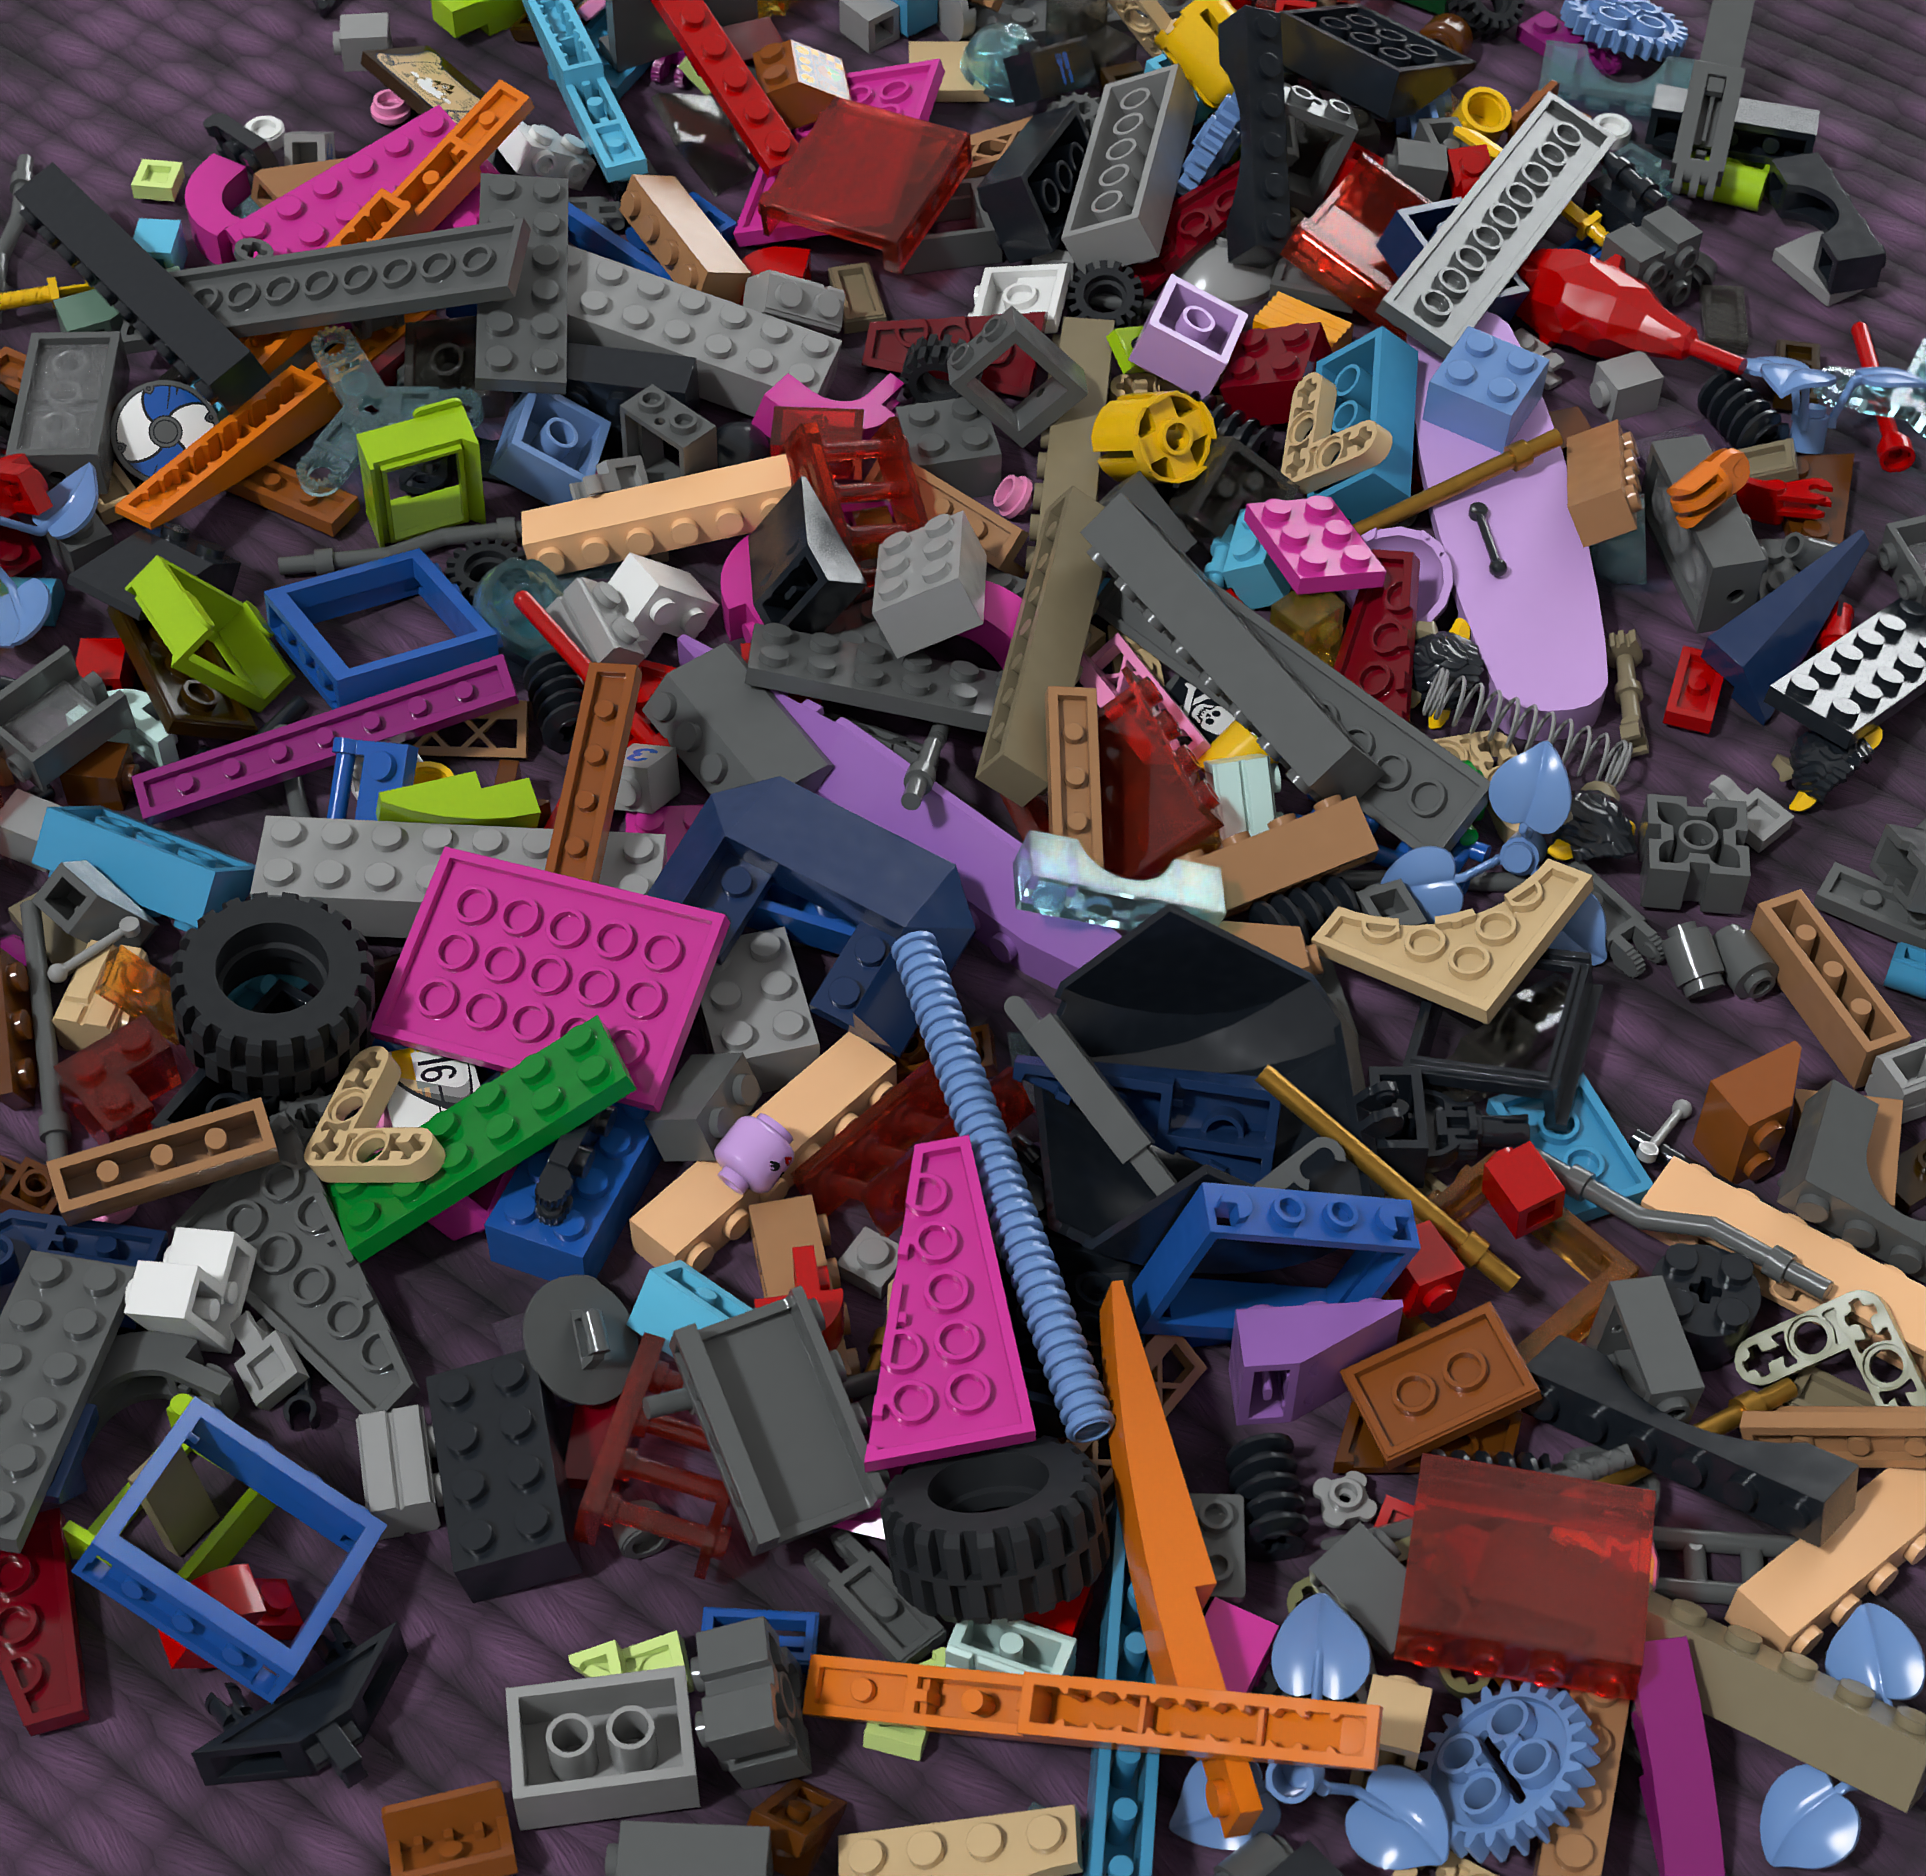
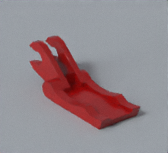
[1736,477,1833,525]

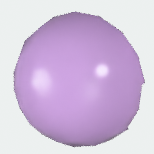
[1337,526,1453,622]

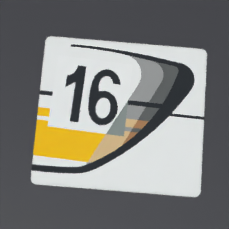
[387,1048,480,1127]

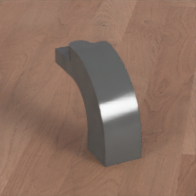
[87,1331,241,1447]

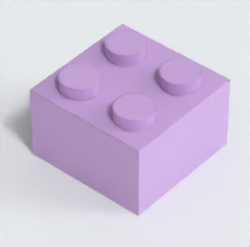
[1128,274,1248,400]

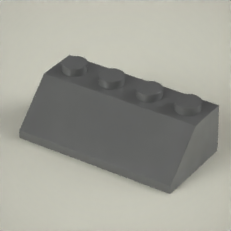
[642,643,834,795]

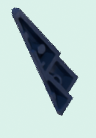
[1701,529,1869,726]
[1013,1055,1282,1185]

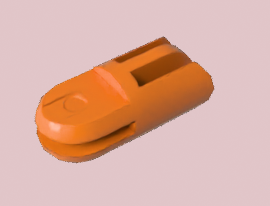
[1666,448,1750,529]

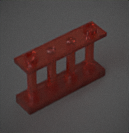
[783,417,928,610]
[790,1059,1035,1238]
[573,1332,733,1580]

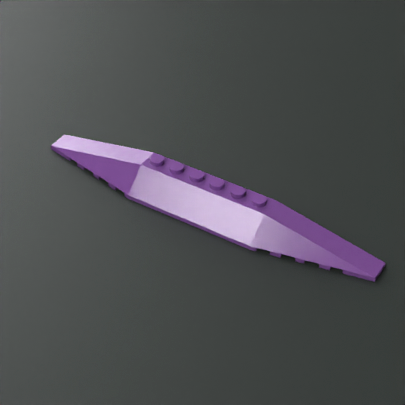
[677,634,1122,989]

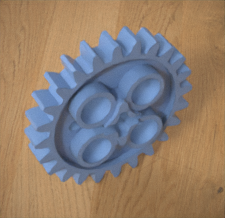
[1560,0,1689,61]
[1175,91,1241,198]
[1417,1677,1600,1863]

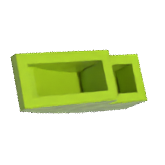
[431,0,526,38]
[376,771,541,828]

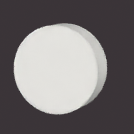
[1593,113,1632,150]
[245,116,285,152]

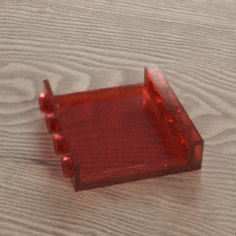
[758,96,973,274]
[1280,153,1432,342]
[999,666,1224,908]
[1394,1453,1656,1700]

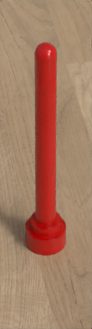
[1851,322,1916,472]
[513,590,679,759]

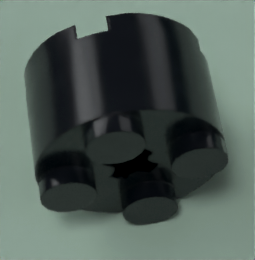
[1651,1243,1761,1372]

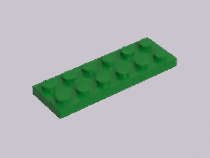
[326,1015,637,1263]

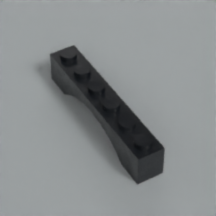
[1218,5,1292,269]
[1521,1334,1859,1547]

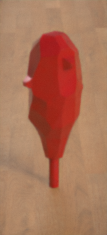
[1515,249,1748,375]

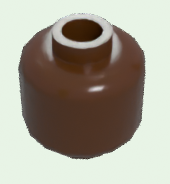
[1419,13,1473,56]

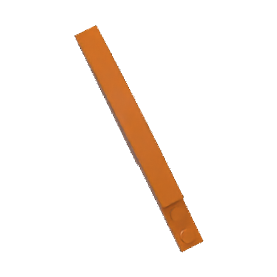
[238,79,535,375]
[114,309,437,530]
[1100,1280,1263,1838]
[802,1654,1383,1771]

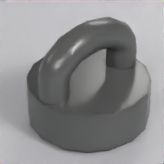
[610,1499,674,1559]

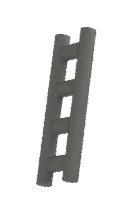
[1645,1526,1800,1605]

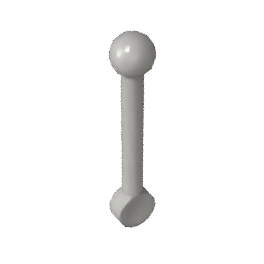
[47,916,141,983]
[1636,1099,1692,1163]

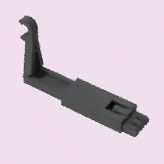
[1669,0,1755,201]
[1004,996,1346,1196]

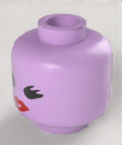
[714,1113,794,1195]

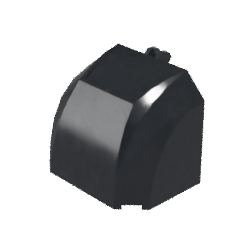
[1030,903,1404,1275]

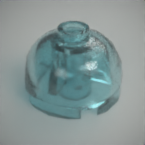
[960,23,1035,102]
[1589,494,1647,585]
[473,557,564,653]

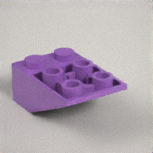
[1228,1298,1403,1426]

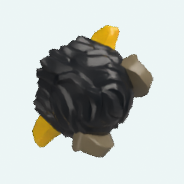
[1411,618,1484,730]
[1771,726,1882,812]
[1547,781,1638,863]

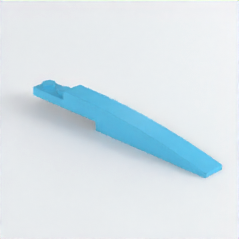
[522,0,648,183]

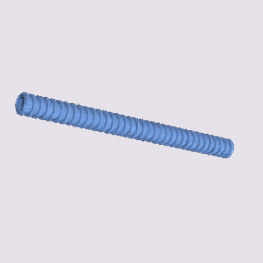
[891,931,1116,1443]

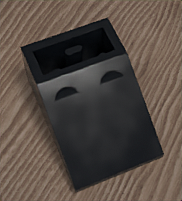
[748,476,867,634]

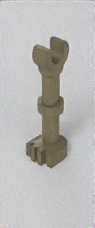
[1605,629,1649,758]

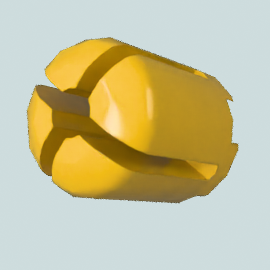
[1154,0,1236,110]
[1091,390,1217,484]

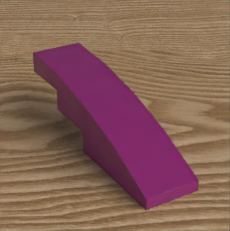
[1623,1636,1725,1876]

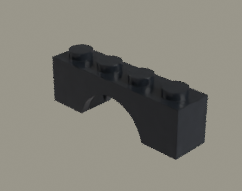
[1764,152,1886,295]

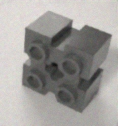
[1600,205,1703,309]
[1638,794,1751,915]
[691,1616,812,1790]

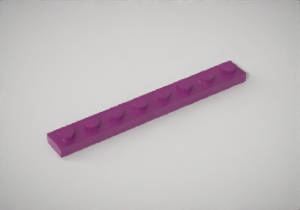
[131,654,520,826]

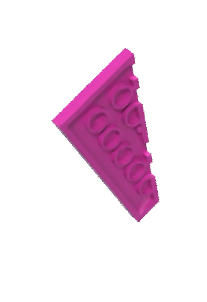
[864,1135,1036,1473]

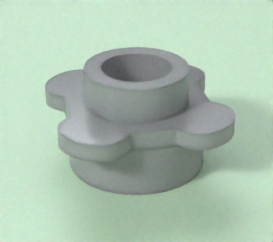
[1313,1471,1377,1529]

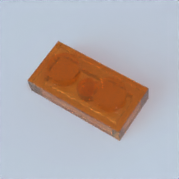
[94,945,179,1046]

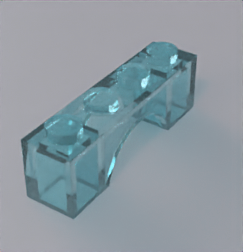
[1538,40,1695,116]
[1013,830,1226,931]

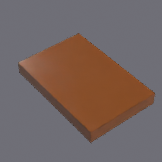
[1340,1301,1542,1470]

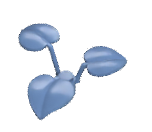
[1744,356,1926,454]
[0,462,99,649]
[1381,740,1608,966]
[1169,1593,1450,1870]
[1760,1603,1926,1870]

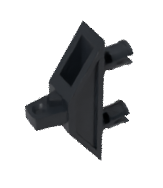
[191,1617,409,1789]

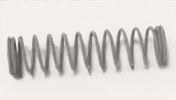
[1422,667,1633,789]

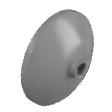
[1166,227,1279,307]

